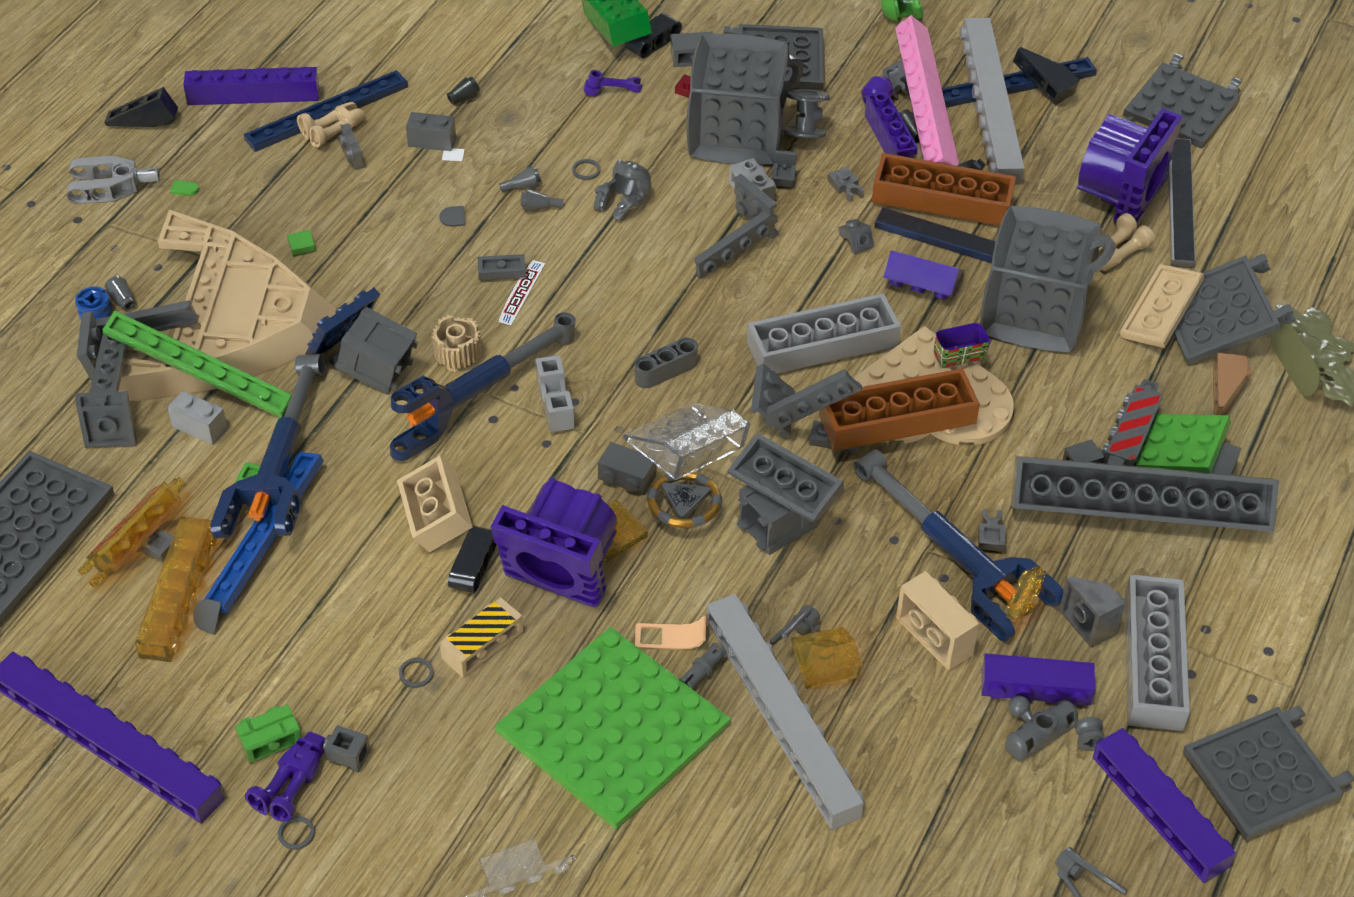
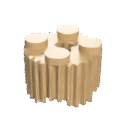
[431,315,481,372]

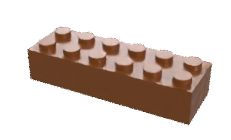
[872,153,1016,226]
[819,368,980,451]

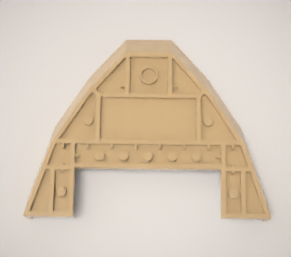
[118,210,337,401]

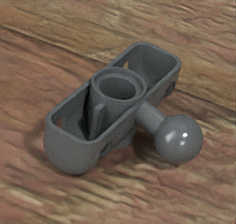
[1005,695,1078,760]

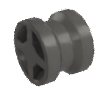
[1075,717,1105,751]

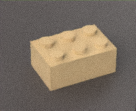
[397,455,473,552]
[896,571,979,671]

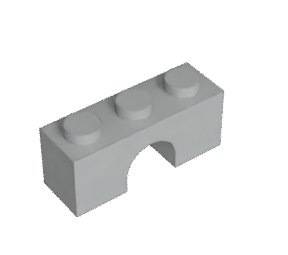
[535,355,574,432]

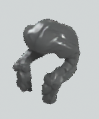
[593,160,651,221]

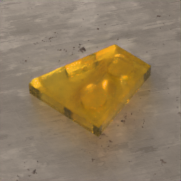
[1006,566,1046,622]

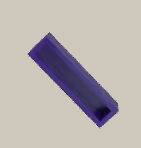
[981,653,1095,706]

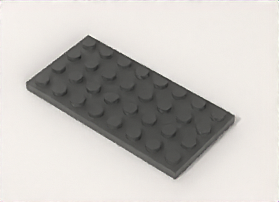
[0,451,114,623]

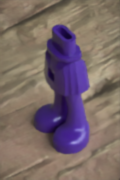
[245,731,325,822]

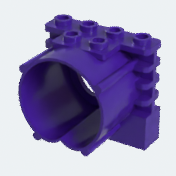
[1077,108,1183,224]
[490,477,617,607]

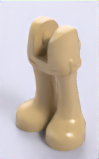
[297,102,366,147]
[1098,213,1155,272]

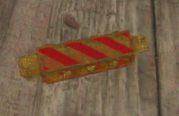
[78,477,186,587]

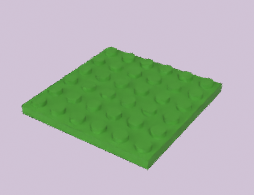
[495,627,731,830]

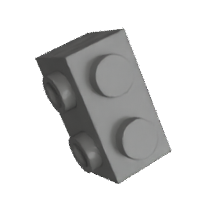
[729,158,776,201]
[167,391,227,445]

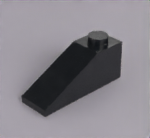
[1013,47,1080,105]
[104,87,178,127]

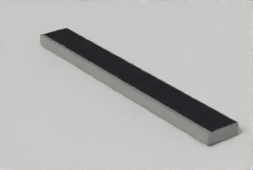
[1168,138,1195,268]

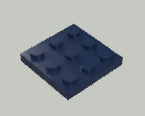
[305,287,380,355]

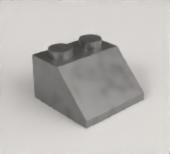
[1059,576,1126,648]

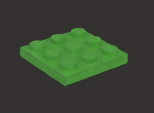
[1136,414,1231,473]

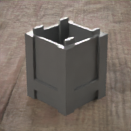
[335,306,419,395]
[737,485,818,555]

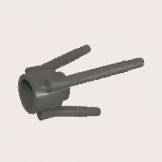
[770,605,820,665]
[1055,847,1128,897]

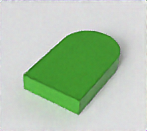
[170,180,199,196]

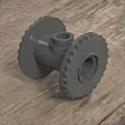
[783,89,830,138]

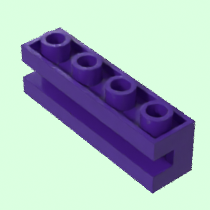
[865,92,918,159]

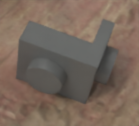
[771,150,797,187]
[838,219,874,253]

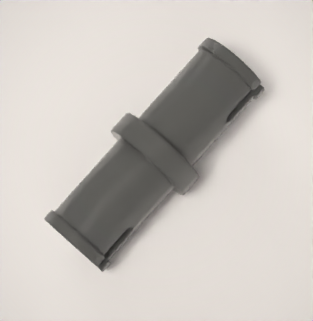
[679,643,726,689]

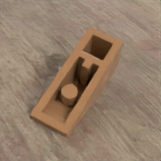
[1213,353,1251,415]

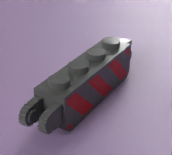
[1102,379,1163,466]

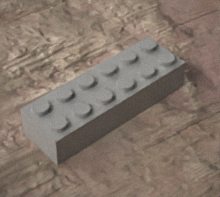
[747,293,901,373]
[1125,575,1190,731]

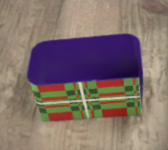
[933,323,991,368]

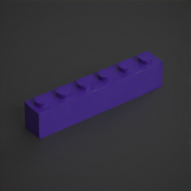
[183,67,319,105]
[1093,728,1236,883]

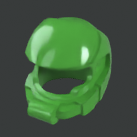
[881,0,924,22]

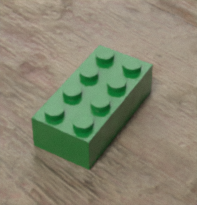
[581,0,652,47]

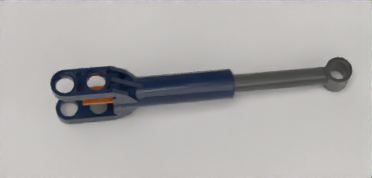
[390,312,576,461]
[211,354,326,539]
[853,449,1064,642]

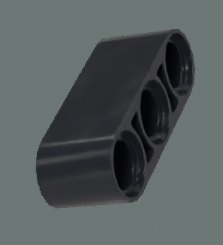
[624,13,682,58]
[448,525,497,594]

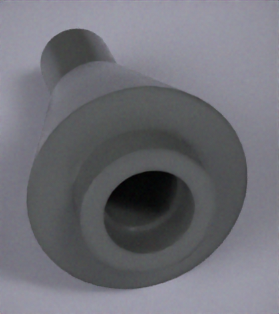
[499,166,541,192]
[521,188,563,211]

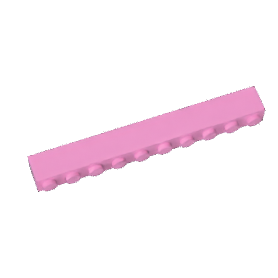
[895,16,959,166]

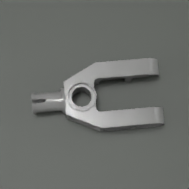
[67,155,160,204]

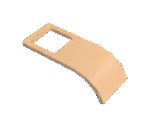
[635,616,706,650]

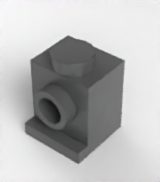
[323,725,370,773]

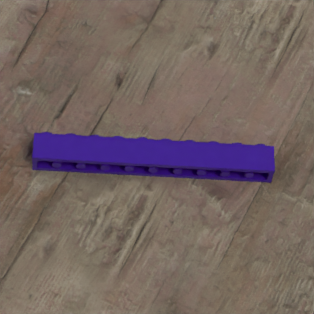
[0,651,224,824]

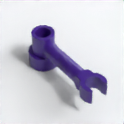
[583,70,643,96]

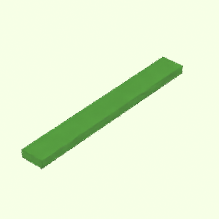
[102,311,292,418]

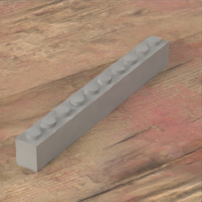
[960,18,1024,184]
[706,594,865,830]

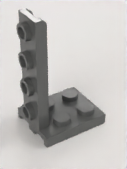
[695,174,779,279]
[77,300,198,381]
[75,335,137,448]
[751,363,862,439]

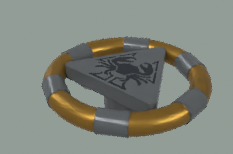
[647,471,722,528]

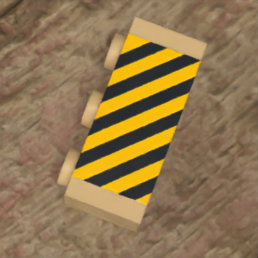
[440,597,523,678]

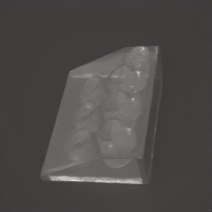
[623,403,751,480]

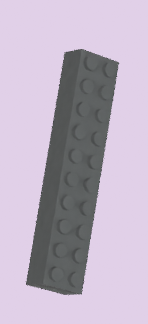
[1011,455,1279,532]

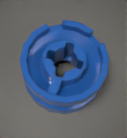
[75,286,112,319]

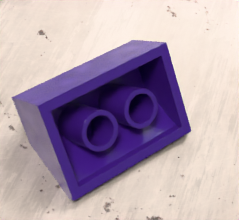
[883,250,964,300]

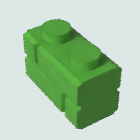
[235,704,302,763]

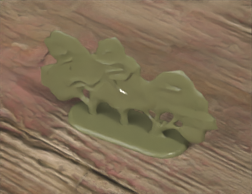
[1270,305,1354,406]

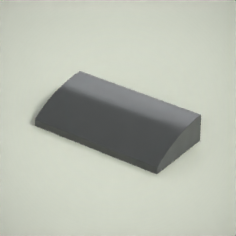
[727,433,844,523]

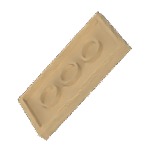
[1119,264,1204,348]

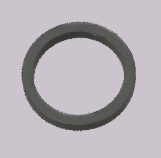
[572,159,600,180]
[399,658,433,688]
[278,816,315,850]

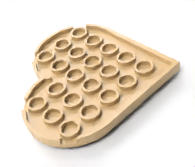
[854,326,1014,445]

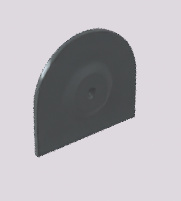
[439,206,465,226]
[193,599,222,634]

